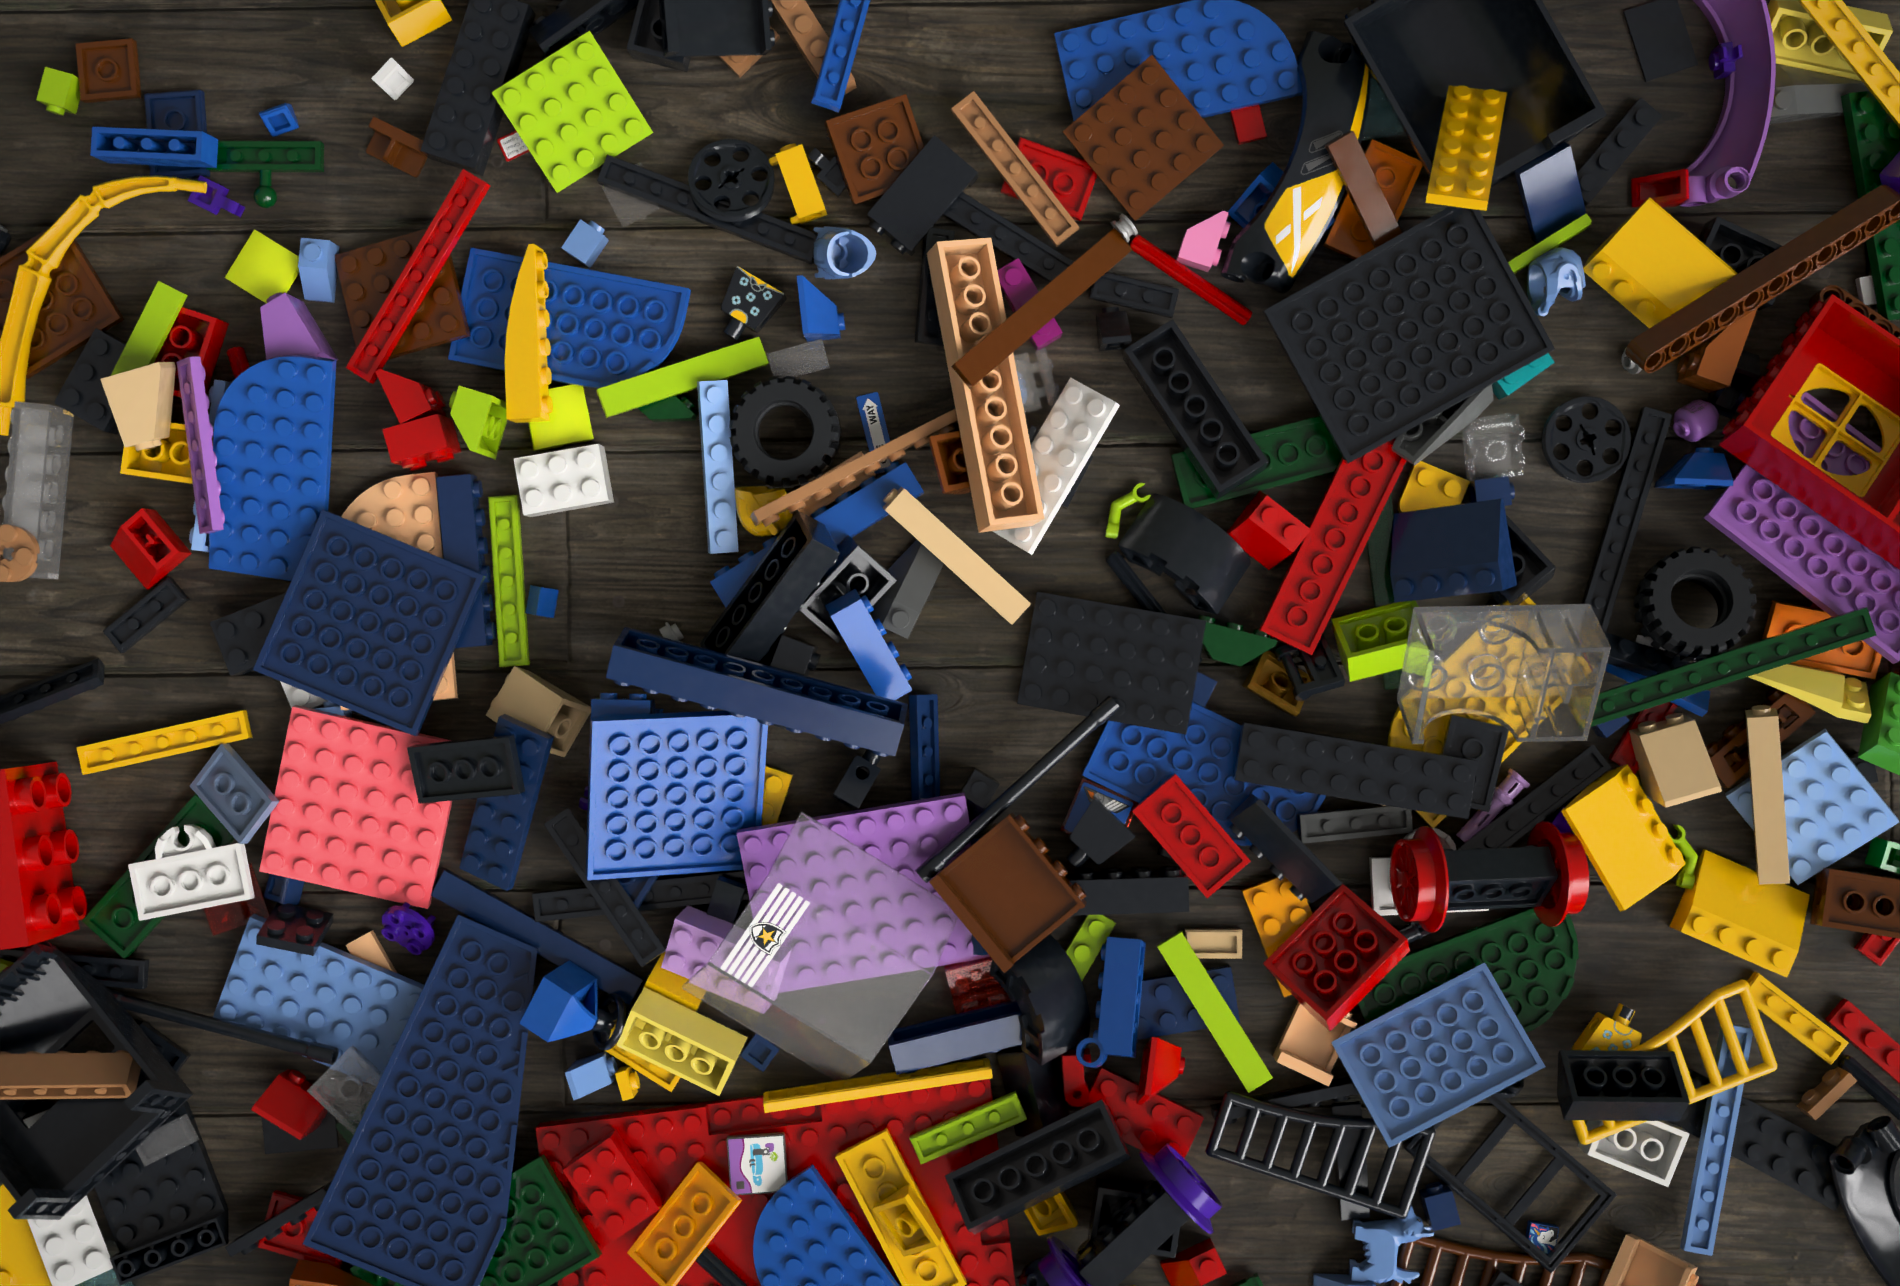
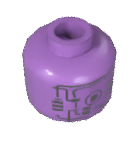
[1673,400,1719,442]

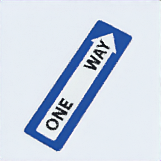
[856,392,895,474]

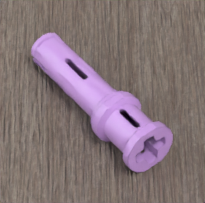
[1456,768,1530,842]

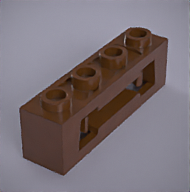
[1706,688,1816,788]

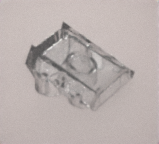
[1462,413,1525,481]

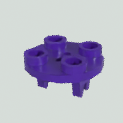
[381,902,436,955]

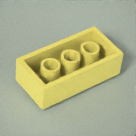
[617,987,748,1096]

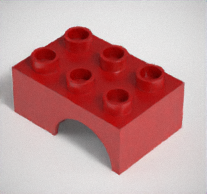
[0,762,87,950]

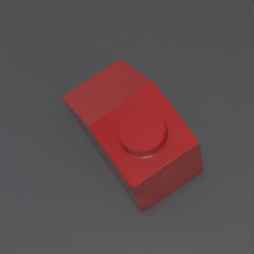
[1160,1238,1227,1286]

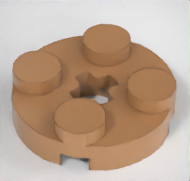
[0,524,40,582]

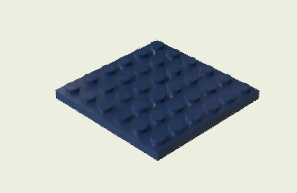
[253,510,486,736]

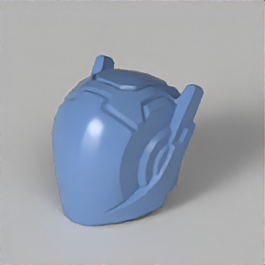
[813,226,876,279]

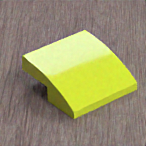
[225,229,299,303]
[528,385,594,451]

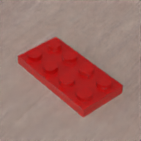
[1131,773,1251,898]
[1080,1066,1204,1159]

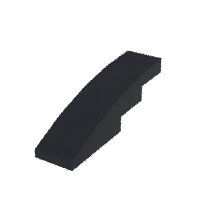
[1331,1101,1370,1221]

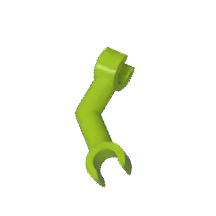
[1105,483,1151,539]
[1668,824,1698,890]

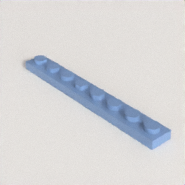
[1680,1024,1753,1256]

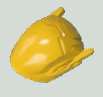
[735,486,792,537]

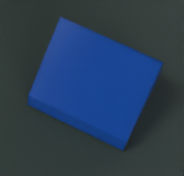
[259,103,299,137]
[526,585,559,618]

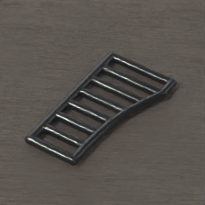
[1205,1091,1436,1219]

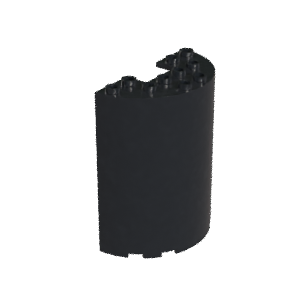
[1343,0,1607,208]

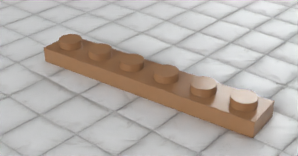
[951,91,1079,247]

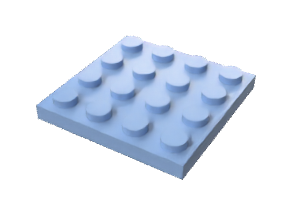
[1725,729,1899,885]

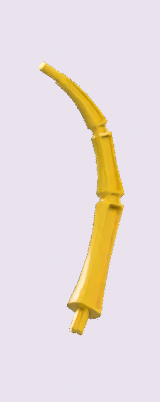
[0,175,207,436]

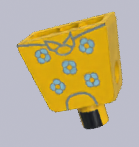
[1571,1003,1642,1051]

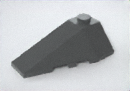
[1769,64,1869,124]
[1392,384,1494,466]
[870,540,944,639]

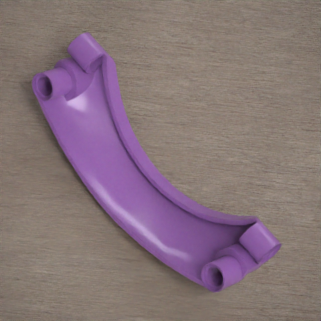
[1680,0,1776,207]

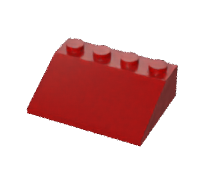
[1263,884,1410,1031]

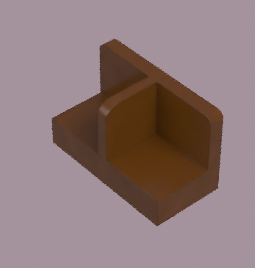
[366,116,428,178]

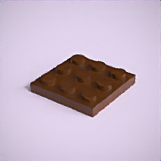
[824,94,924,206]

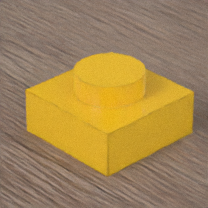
[615,1065,640,1101]

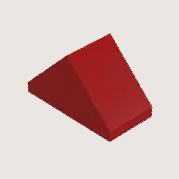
[1631,169,1689,208]

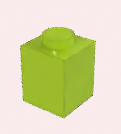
[36,67,80,116]

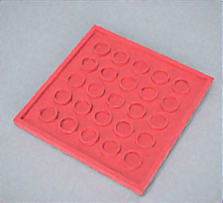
[259,705,452,909]

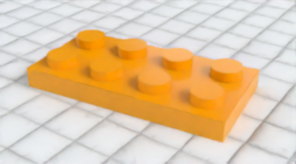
[1241,877,1312,998]
[627,1162,742,1286]

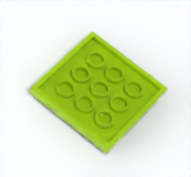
[491,30,653,193]

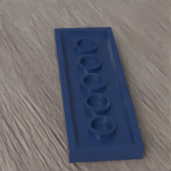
[459,714,554,891]

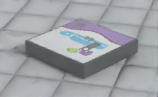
[727,1132,788,1195]

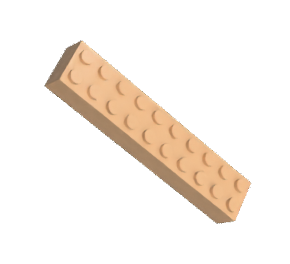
[927,238,1045,533]

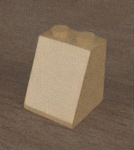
[100,362,176,451]
[486,666,591,757]
[1629,713,1722,808]

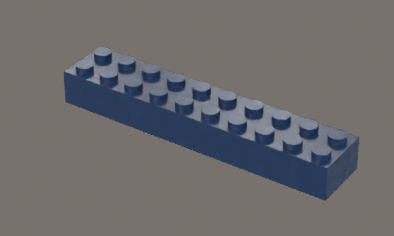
[606,627,908,757]

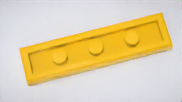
[1738,971,1849,1065]

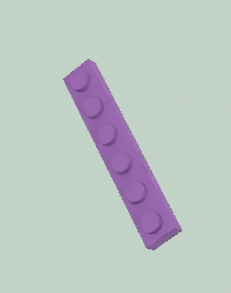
[177,357,225,534]

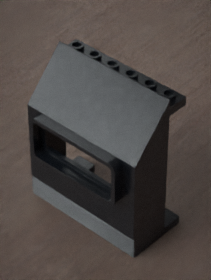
[0,940,193,1220]

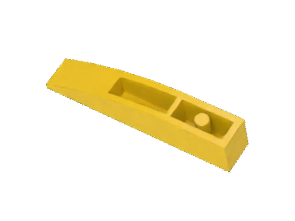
[505,244,553,423]

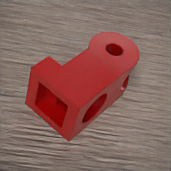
[1061,1048,1091,1107]

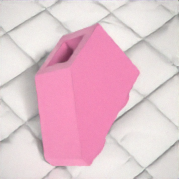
[1176,211,1231,272]

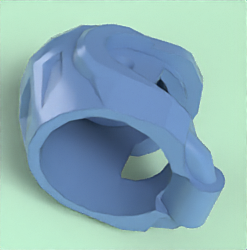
[1527,247,1586,316]

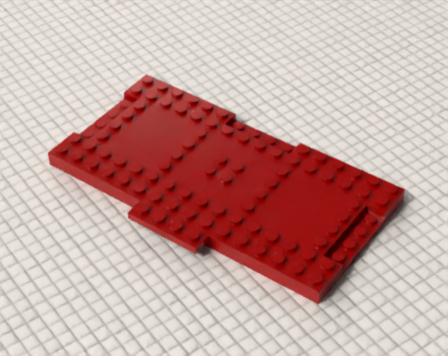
[536,1079,1016,1286]

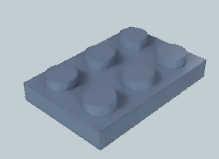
[190,744,279,844]

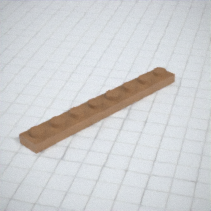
[750,409,958,527]

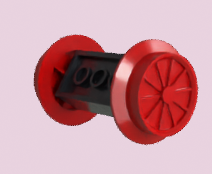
[1390,821,1589,933]

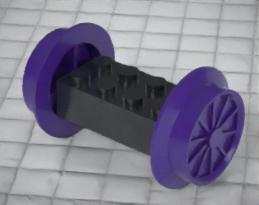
[1038,1143,1223,1286]

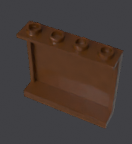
[929,812,1087,973]

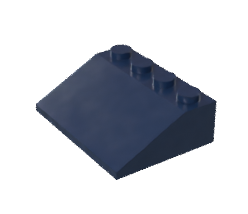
[1390,498,1517,602]

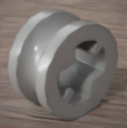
[1111,214,1138,242]

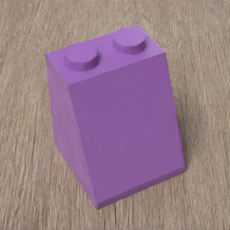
[260,293,338,361]

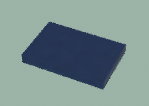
[144,90,210,179]
[1514,142,1586,243]

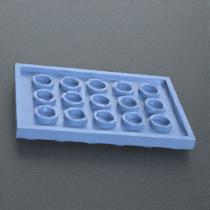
[1331,962,1546,1148]

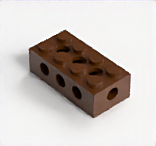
[1810,868,1900,939]

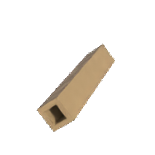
[883,487,1031,625]
[1745,705,1790,885]

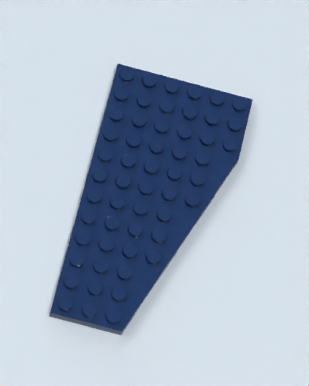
[303,915,537,1286]

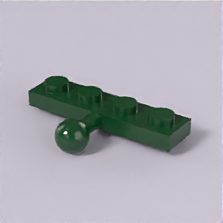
[207,141,324,208]

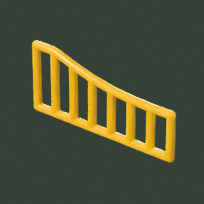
[1572,980,1777,1145]

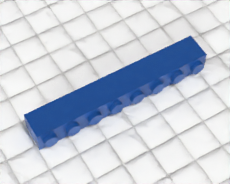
[710,461,924,607]

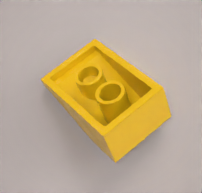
[375,0,452,47]
[120,423,214,484]

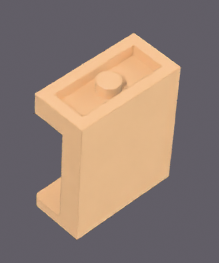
[1273,1001,1357,1086]
[1604,1233,1699,1286]

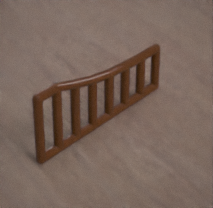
[1390,1236,1614,1286]

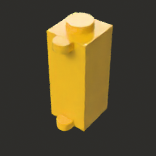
[769,143,827,225]

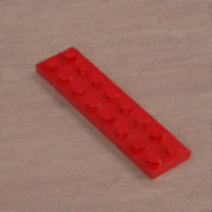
[1259,439,1407,655]

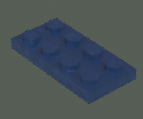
[1137,965,1240,1040]

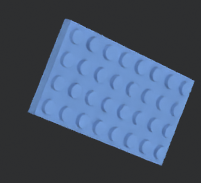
[213,914,424,1087]

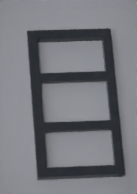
[1404,1095,1617,1273]

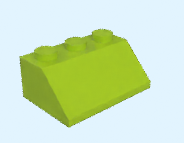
[449,386,507,460]
[1331,600,1434,682]

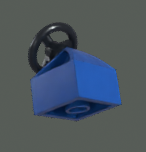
[519,960,626,1050]

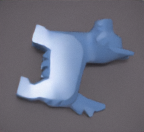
[1348,1206,1434,1284]

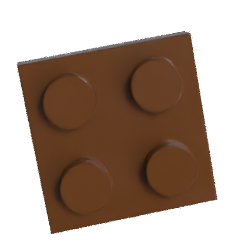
[75,38,142,103]

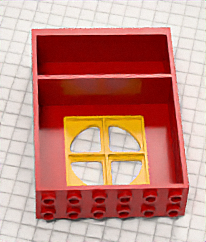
[1719,294,1900,570]

